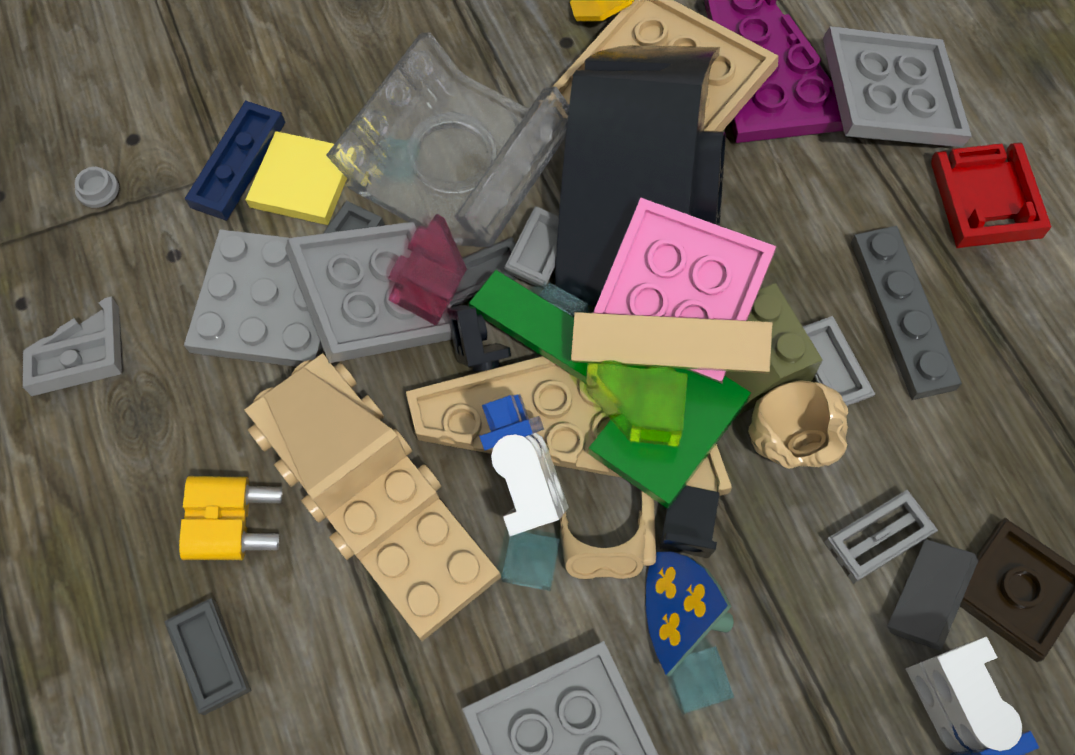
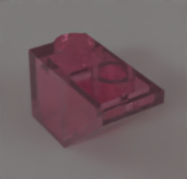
[388,213,467,326]

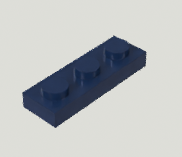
[185,100,286,221]

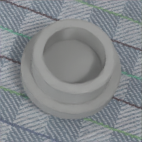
[75,166,119,208]

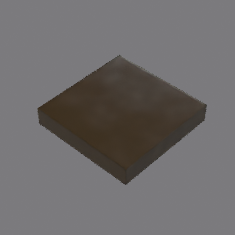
[960,518,1075,662]

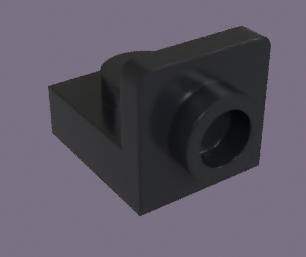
[447,305,511,372]

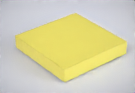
[245,131,356,225]

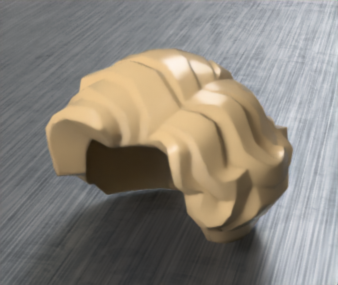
[748,380,848,469]

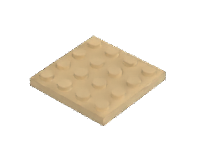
[542,0,778,131]

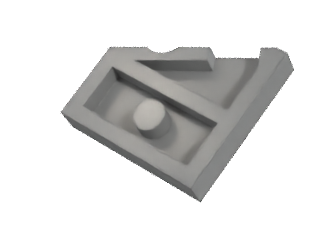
[23,296,122,396]

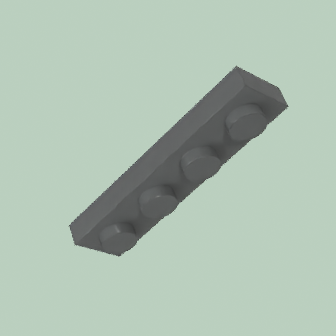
[851,226,962,400]

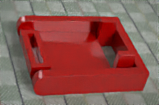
[931,142,1052,248]

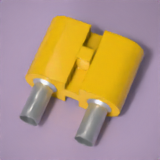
[179,476,282,560]

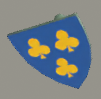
[646,551,734,676]

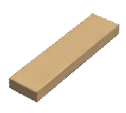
[571,312,772,374]

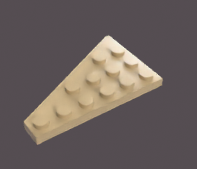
[406,356,732,496]

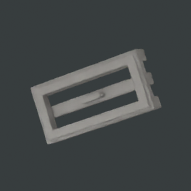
[824,490,938,584]

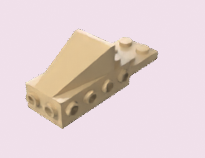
[244,353,501,642]

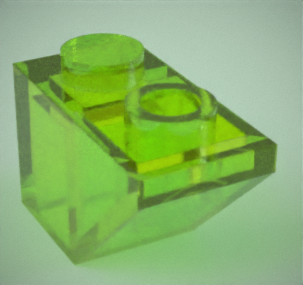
[586,360,688,447]

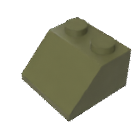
[725,283,823,415]

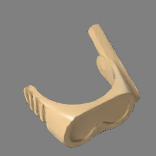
[560,491,656,579]

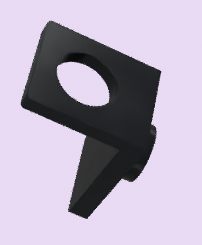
[660,486,720,558]

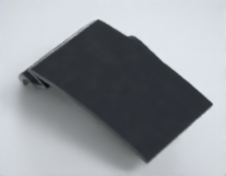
[555,45,726,306]

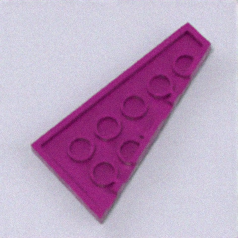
[704,0,844,143]

